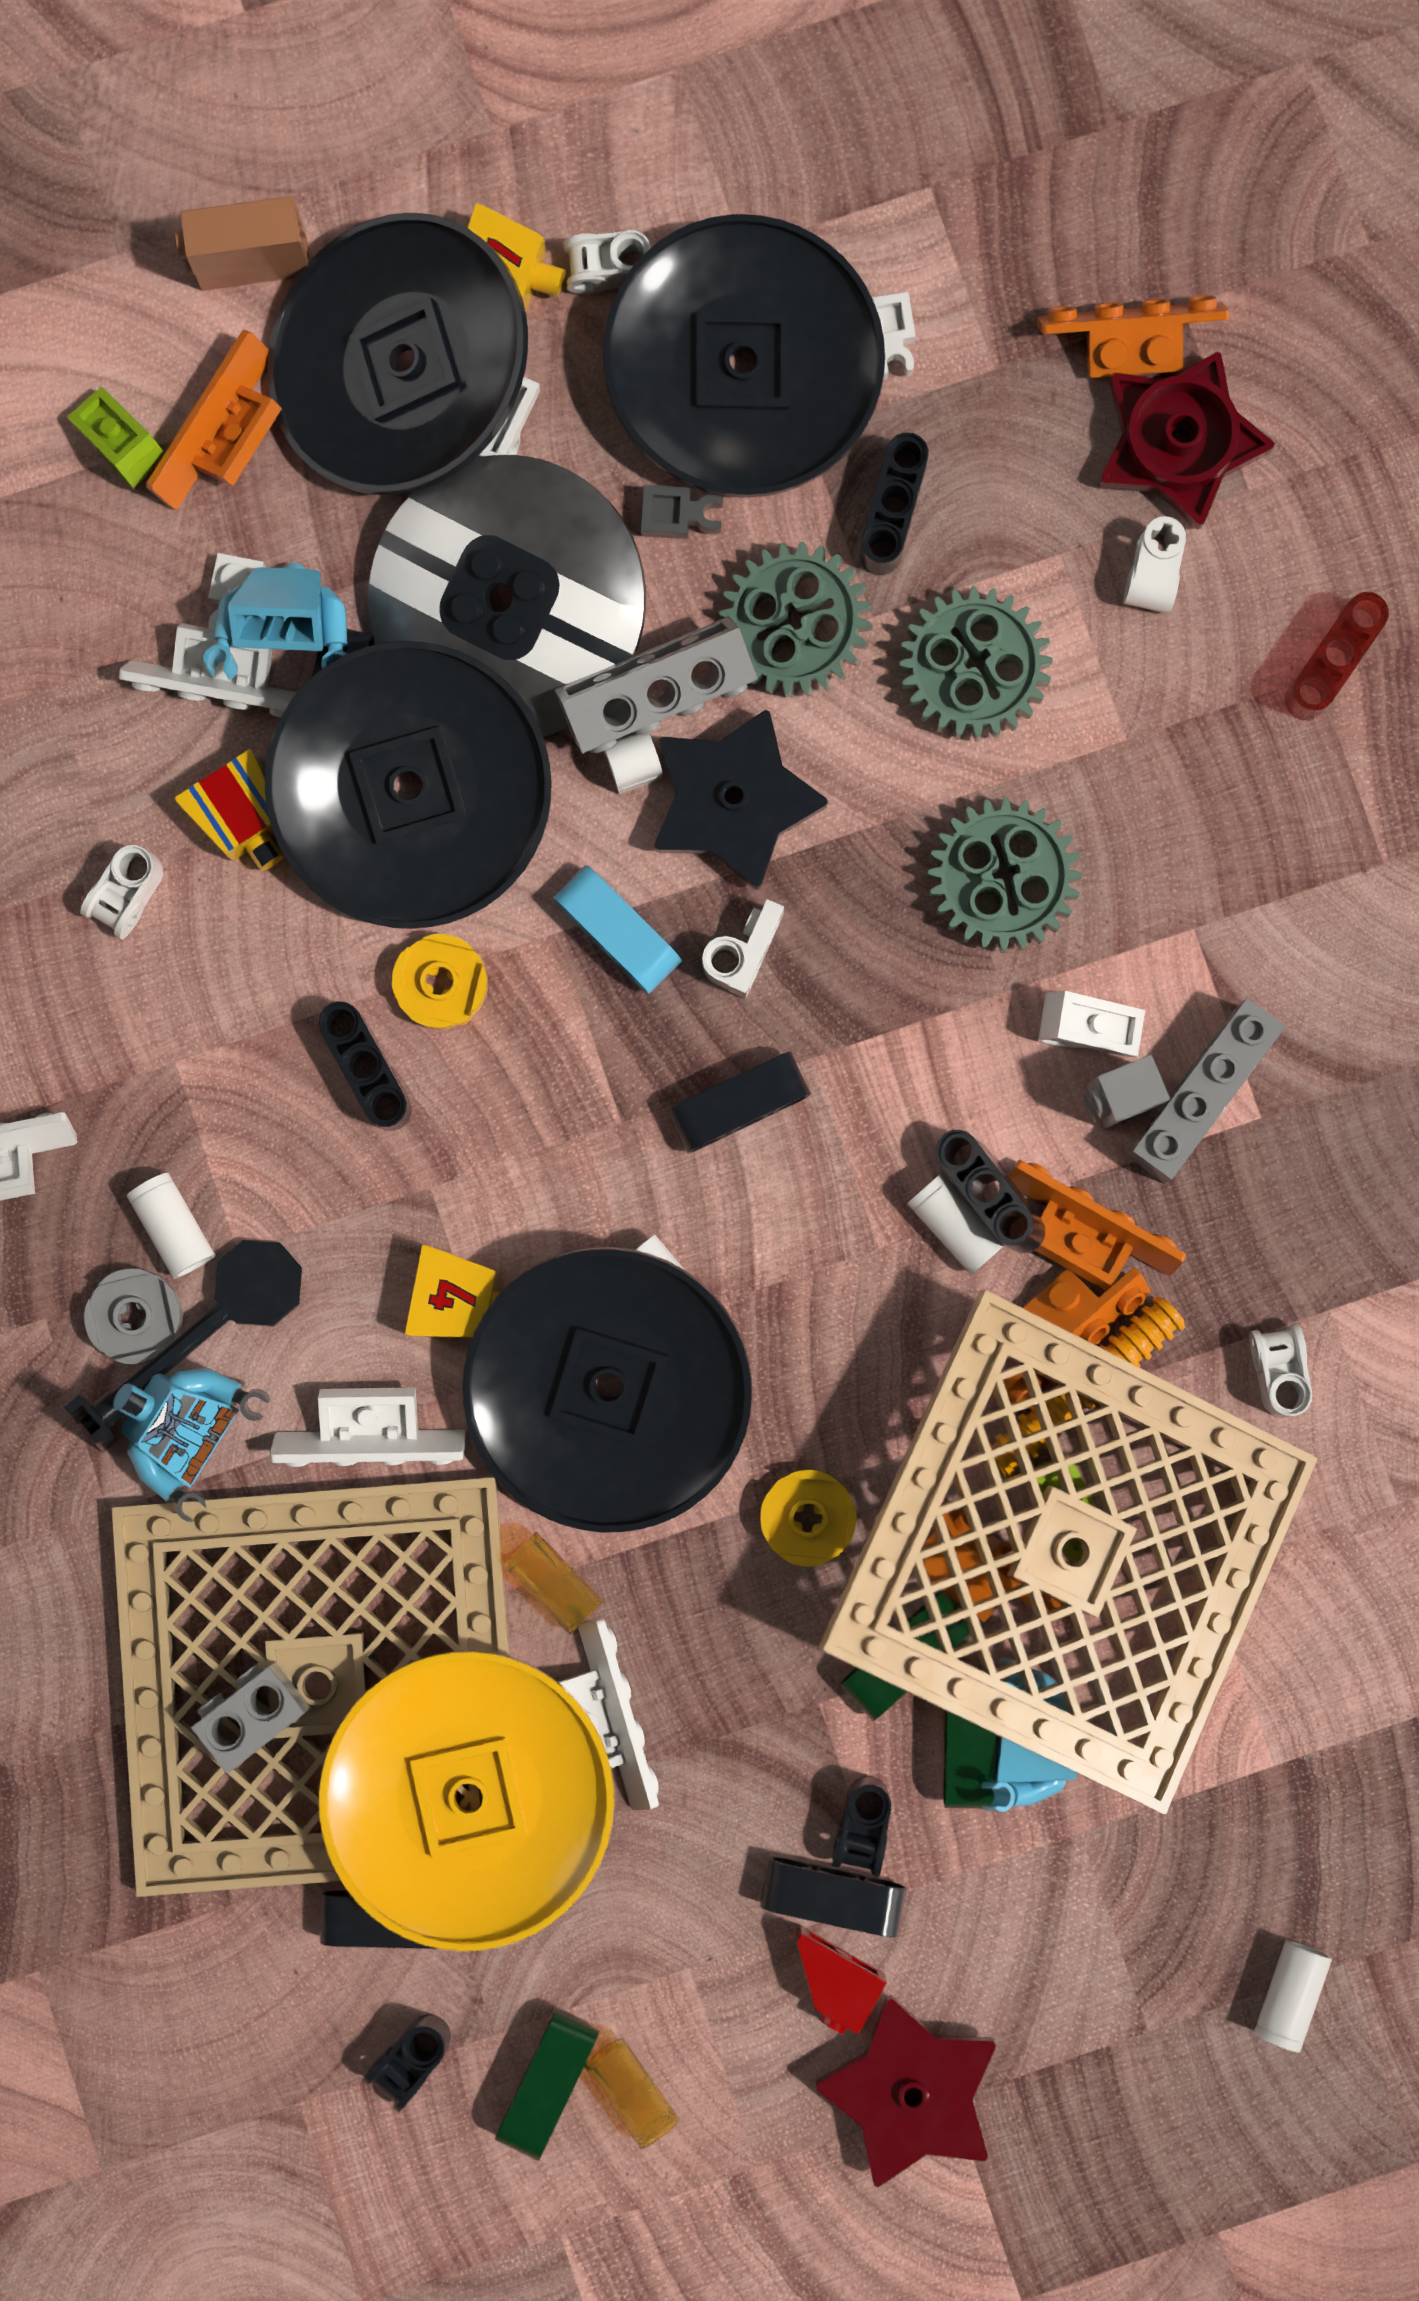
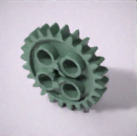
[719,542,873,698]
[898,586,1053,742]
[927,797,1082,953]

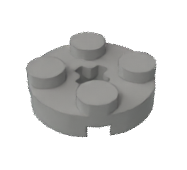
[84,1268,183,1364]

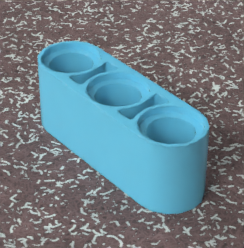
[553,865,682,994]

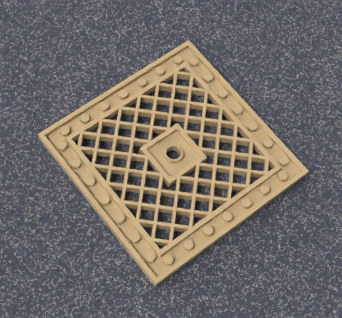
[818,1290,1318,1815]
[112,1477,510,1897]

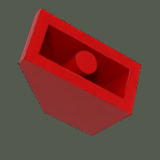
[796,1925,887,2035]

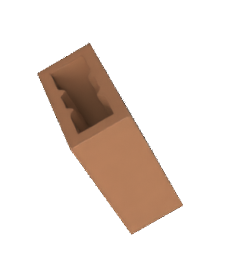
[175,196,310,291]

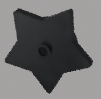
[654,710,828,890]

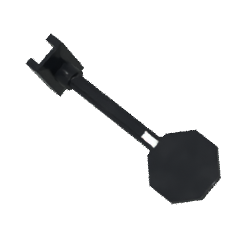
[64,1240,302,1453]

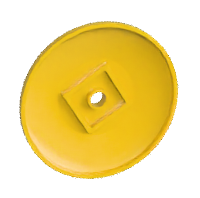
[319,1651,614,1951]

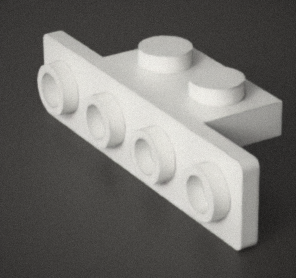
[119,623,297,717]
[0,1112,77,1201]
[270,1387,466,1467]
[558,1619,659,1810]

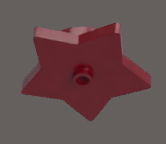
[1099,352,1275,530]
[816,1995,996,2187]

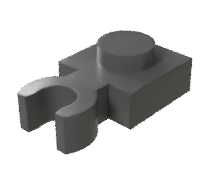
[641,485,723,539]

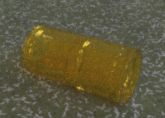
[503,1532,604,1635]
[584,2037,680,2149]

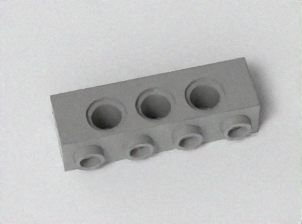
[554,616,758,753]
[1126,998,1286,1184]

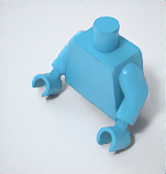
[204,562,347,679]
[981,1657,1077,1812]

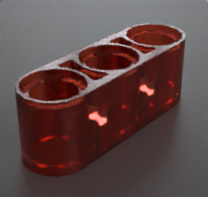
[1285,592,1389,720]

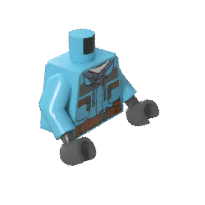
[114,1368,270,1522]

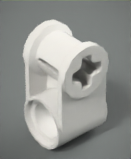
[563,230,651,294]
[1123,516,1186,614]
[80,845,163,939]
[1249,1323,1312,1418]

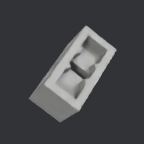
[1084,1054,1170,1129]
[191,1662,311,1774]

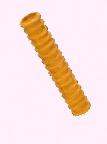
[989,1296,1185,1478]

